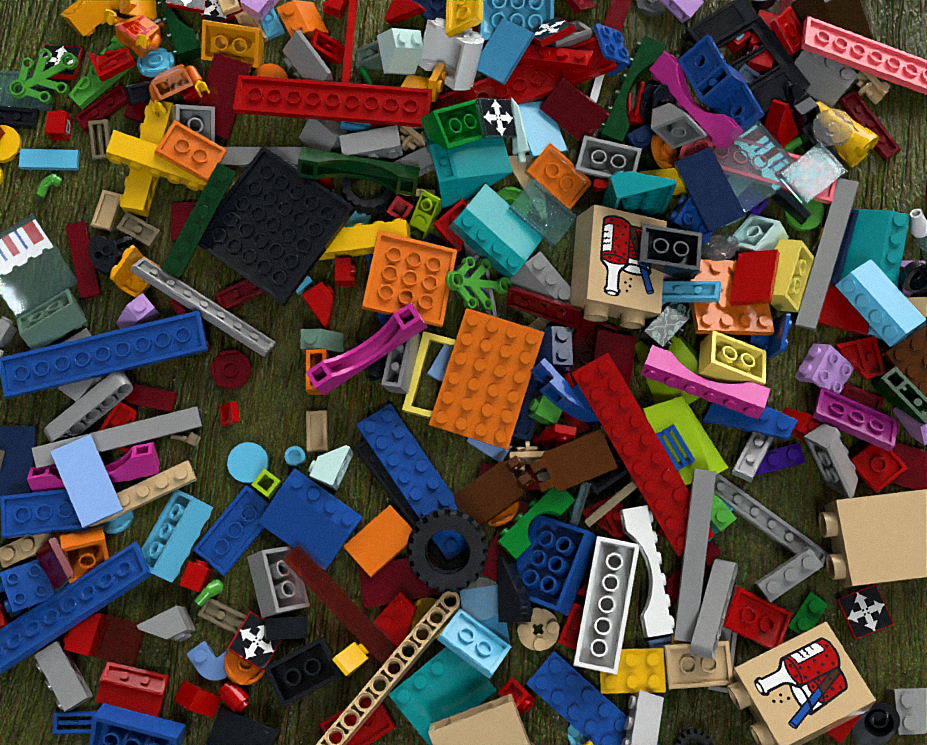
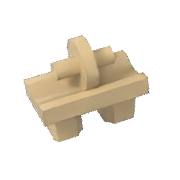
[854,71,890,105]
[399,126,425,151]
[509,440,546,474]

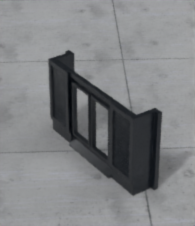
[681,0,811,130]

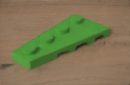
[68,35,138,110]

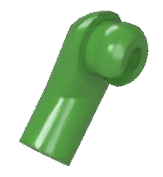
[781,136,802,154]
[36,174,62,198]
[194,580,223,607]

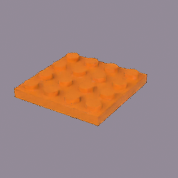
[361,231,457,327]
[686,259,775,336]

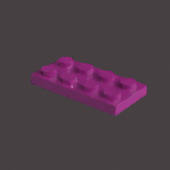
[812,387,898,452]

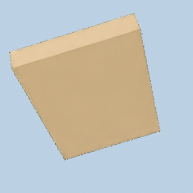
[663,641,733,689]

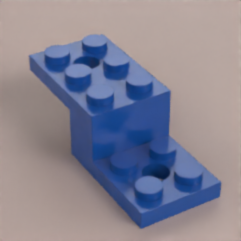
[677,34,765,131]

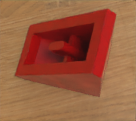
[384,0,426,25]
[310,28,345,64]
[174,680,221,718]

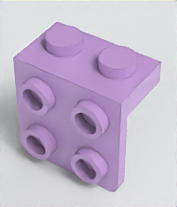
[795,343,854,394]

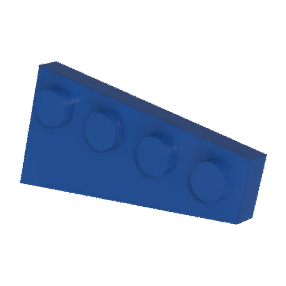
[703,402,798,440]

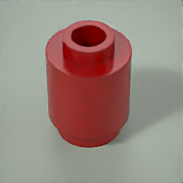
[218,680,250,713]

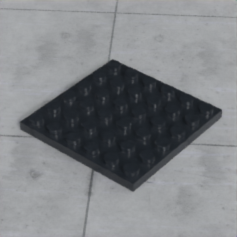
[198,146,356,306]

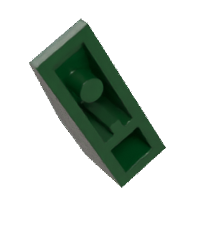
[874,366,927,425]

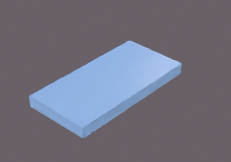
[50,435,124,528]

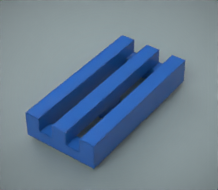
[656,424,695,471]
[52,711,97,734]

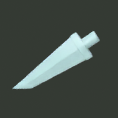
[511,97,530,163]

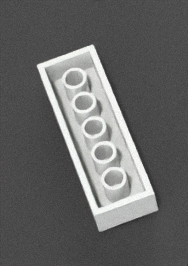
[573,536,640,675]

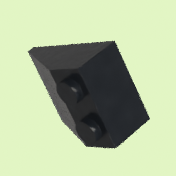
[639,224,702,280]
[206,707,281,745]

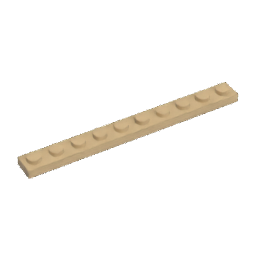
[0,460,197,570]

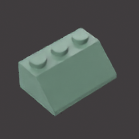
[16,288,87,350]

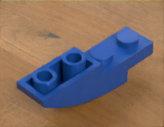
[530,358,598,425]

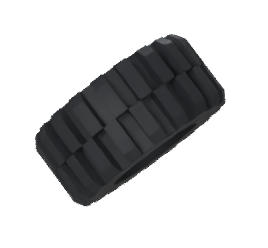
[407,508,488,592]

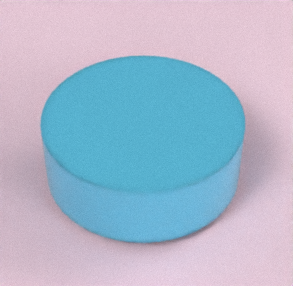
[285,446,306,467]

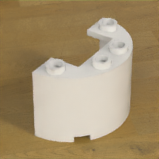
[418,18,484,90]

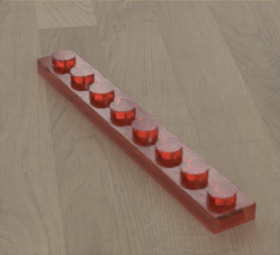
[283,545,416,684]

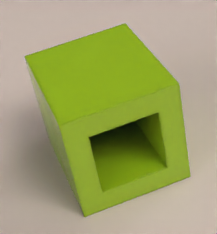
[251,468,283,500]

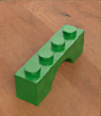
[497,488,576,561]

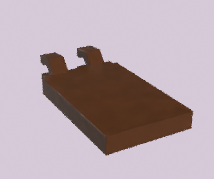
[530,429,618,493]
[454,456,536,527]

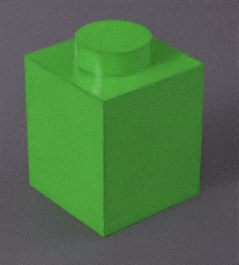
[528,395,562,427]

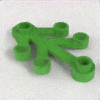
[9,48,78,104]
[445,256,512,311]

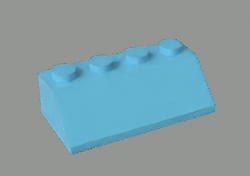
[835,259,926,347]
[141,489,213,583]

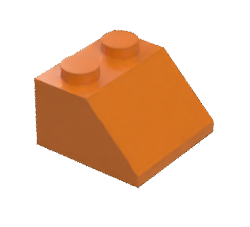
[276,0,329,43]
[60,526,109,584]

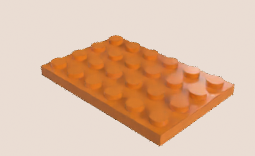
[429,308,545,450]

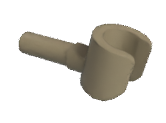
[171,432,201,447]

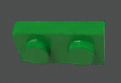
[788,592,829,636]

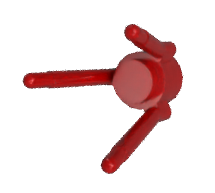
[627,82,645,127]

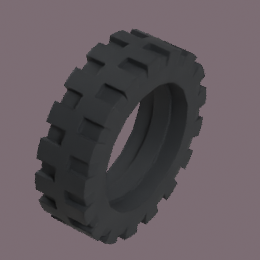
[342,177,394,216]

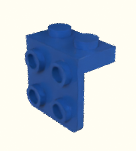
[593,23,630,76]
[667,193,713,243]
[747,313,792,360]
[0,559,54,617]

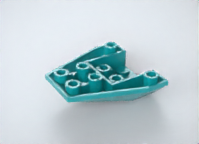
[422,133,513,208]

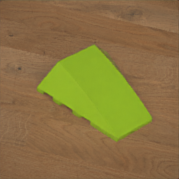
[635,336,718,405]
[643,396,728,485]

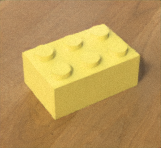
[771,239,815,313]
[698,331,766,386]

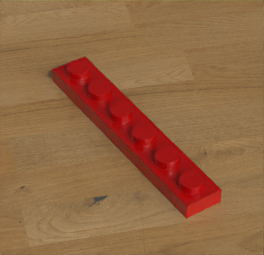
[481,40,594,71]

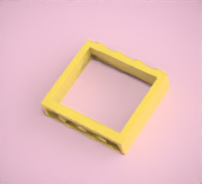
[402,331,456,419]

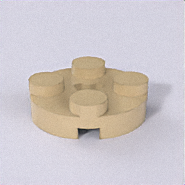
[517,608,560,651]

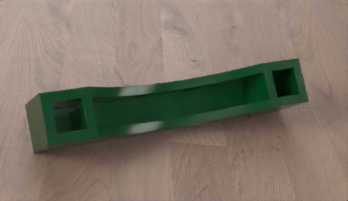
[157,0,201,63]
[598,35,666,144]
[297,147,420,196]
[161,162,237,278]

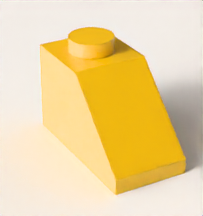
[332,642,370,676]

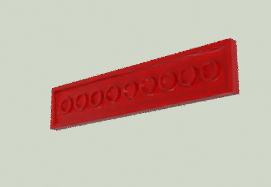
[430,36,617,112]
[233,75,432,128]
[571,352,715,557]

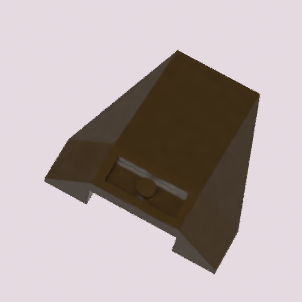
[791,0,874,40]

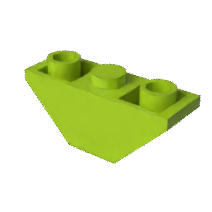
[409,190,442,241]

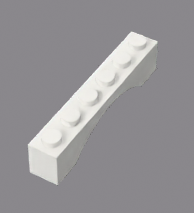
[619,505,675,638]

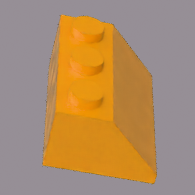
[60,0,120,37]
[201,20,264,68]

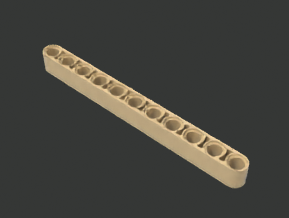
[316,591,460,745]

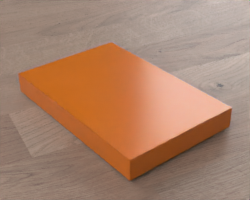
[154,120,227,183]
[524,143,593,212]
[343,505,412,578]

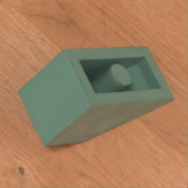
[355,39,383,69]
[301,329,344,355]

